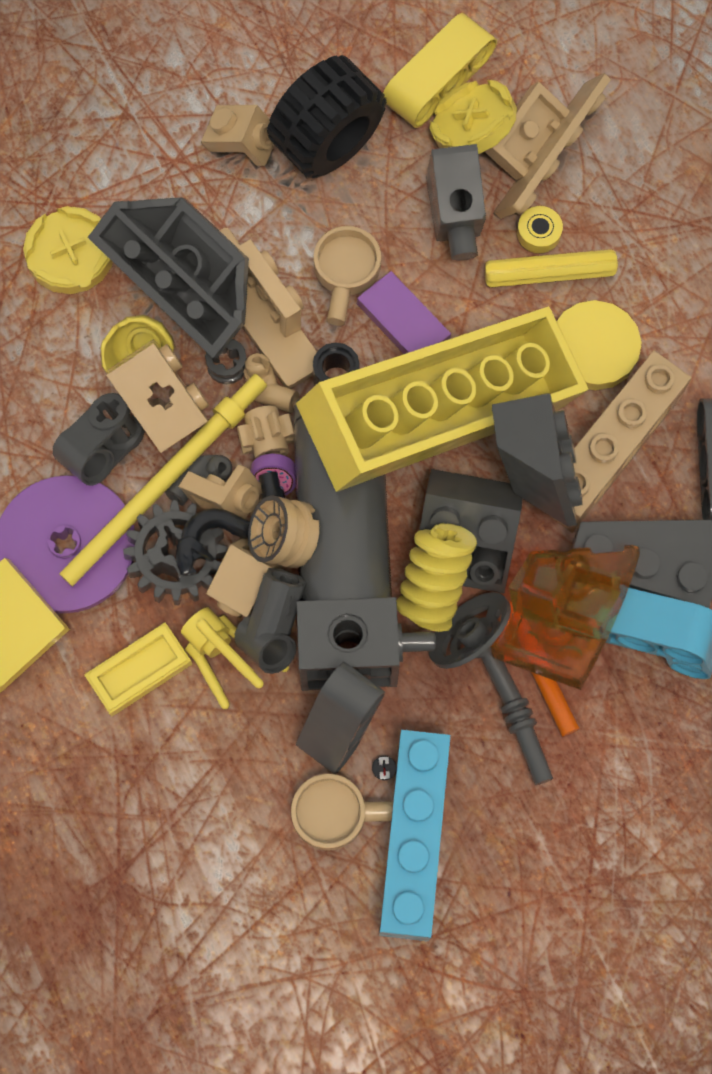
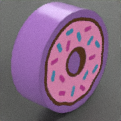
[250,453,296,495]

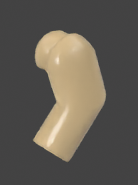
[244,353,299,413]

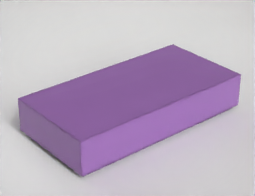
[357,271,451,354]

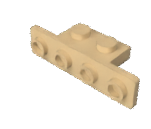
[484,73,611,219]
[219,228,317,389]

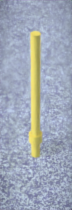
[59,374,267,587]

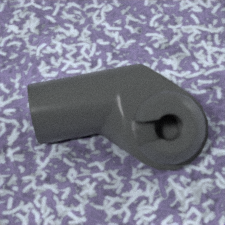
[165,455,233,506]

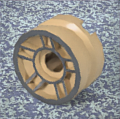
[248,495,319,568]

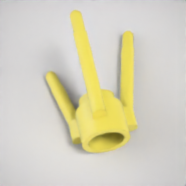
[181,607,289,709]

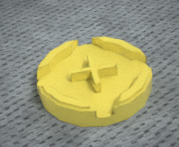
[430,80,517,154]
[23,206,113,294]

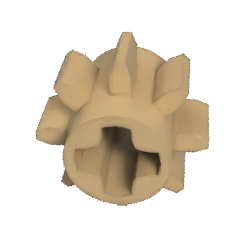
[237,405,294,459]

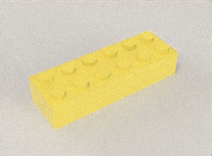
[296,306,589,492]

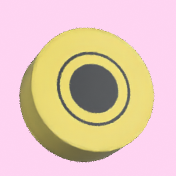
[517,206,563,253]

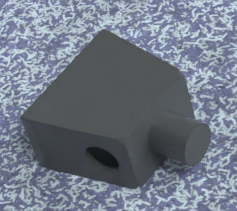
[426,144,486,261]

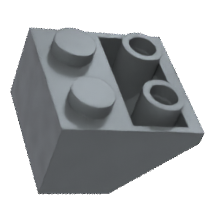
[492,393,583,527]
[417,469,523,594]

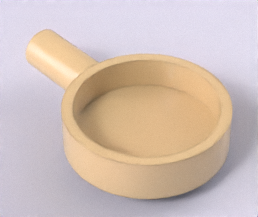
[313,226,381,326]
[291,774,393,851]

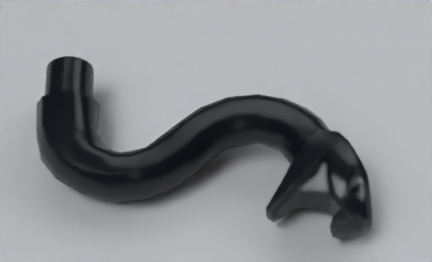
[176,472,285,576]

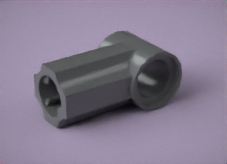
[234,568,307,674]

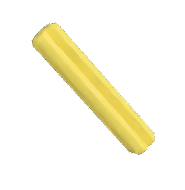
[484,249,618,287]

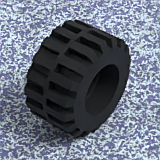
[267,55,387,178]

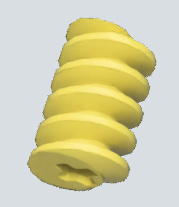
[396,523,477,632]

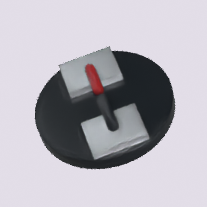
[372,756,396,781]

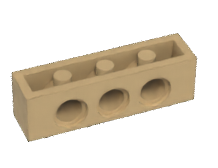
[547,351,692,533]

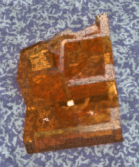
[491,545,640,690]

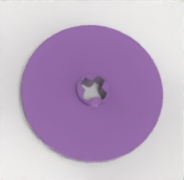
[0,476,135,614]

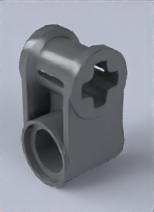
[52,393,145,486]

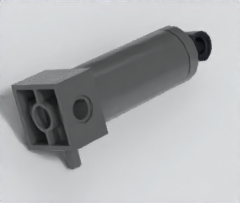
[293,342,436,691]

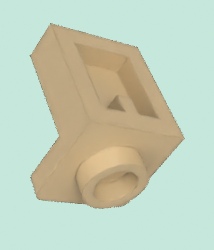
[178,465,263,519]

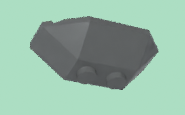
[88,197,249,359]

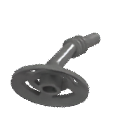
[429,592,553,785]

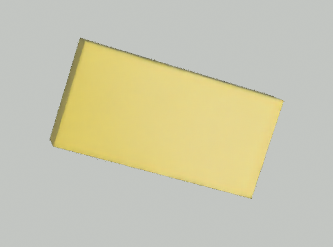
[84,622,192,717]

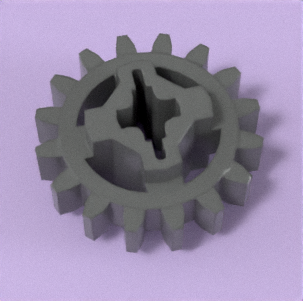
[123,500,227,606]

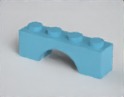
[379,730,451,942]

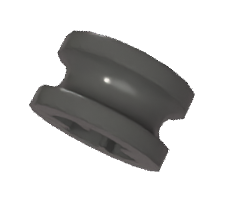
[205,339,247,385]

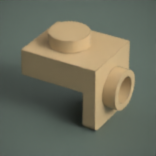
[201,105,274,166]

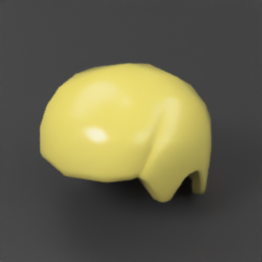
[100,315,175,385]

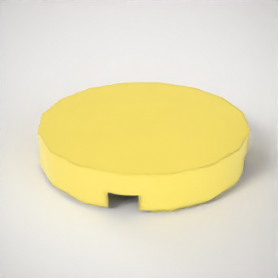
[557,300,642,390]

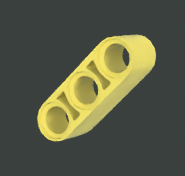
[383,13,497,128]

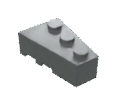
[564,520,712,608]

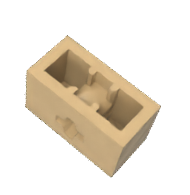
[106,339,209,453]

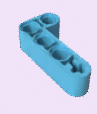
[524,569,712,679]

